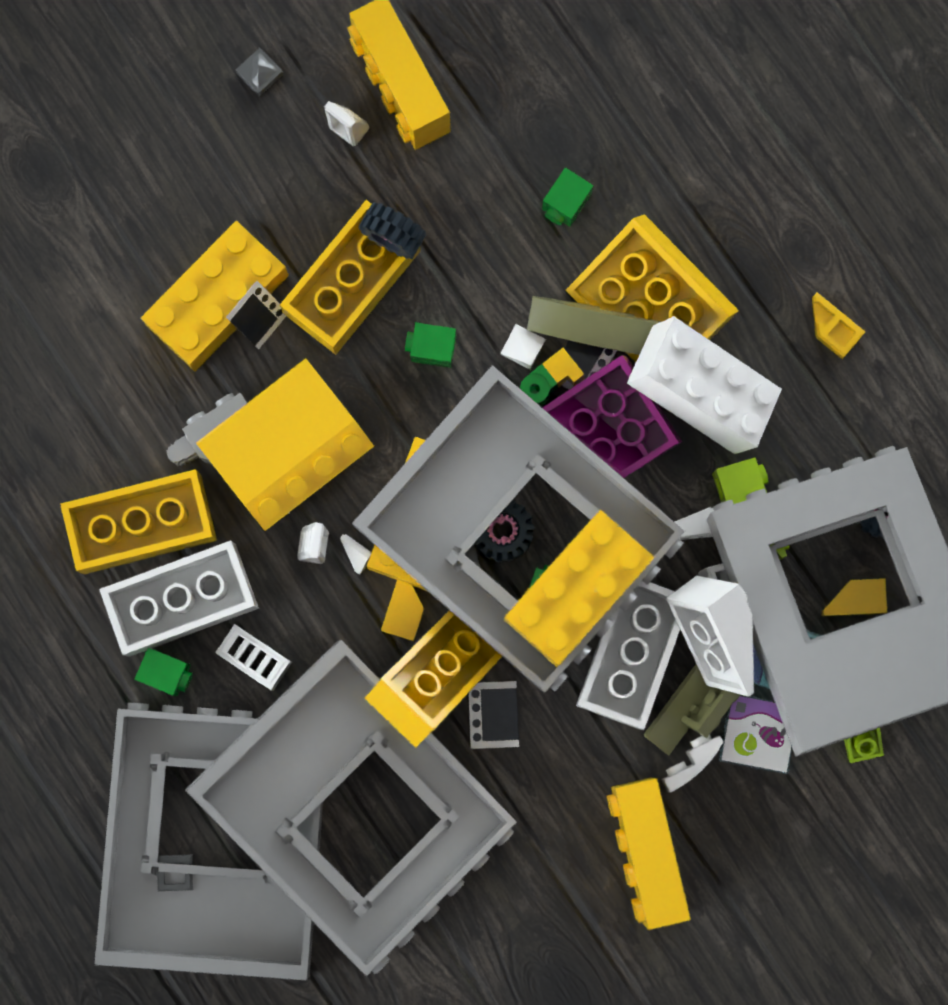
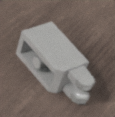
[166,393,247,467]

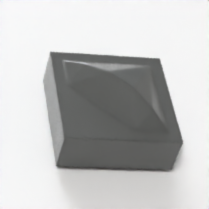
[236,48,284,97]

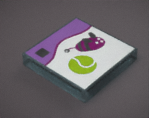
[718,695,792,774]

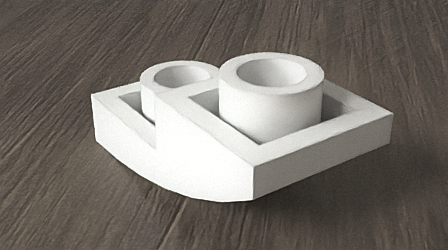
[661,735,723,793]

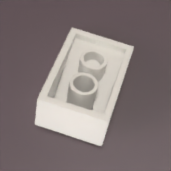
[666,576,754,697]

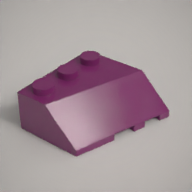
[543,355,682,478]

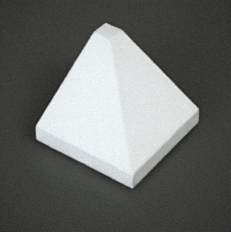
[500,324,546,369]
[340,534,371,575]

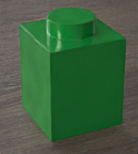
[542,168,594,227]
[405,322,456,368]
[134,647,193,696]

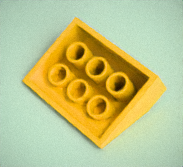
[566,214,739,362]
[196,358,374,531]

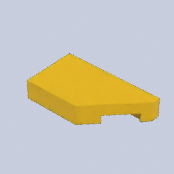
[812,292,865,359]
[821,579,887,616]
[381,580,424,642]

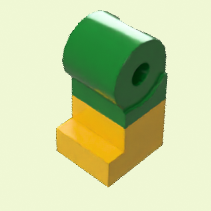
[520,348,585,407]

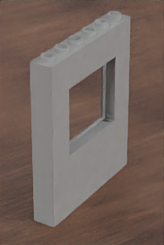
[352,365,685,693]
[707,446,948,757]
[185,640,517,976]
[94,703,323,980]

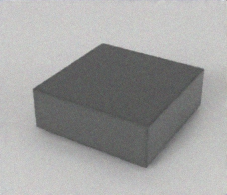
[157,854,194,891]

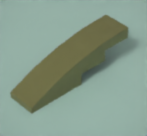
[527,296,661,355]

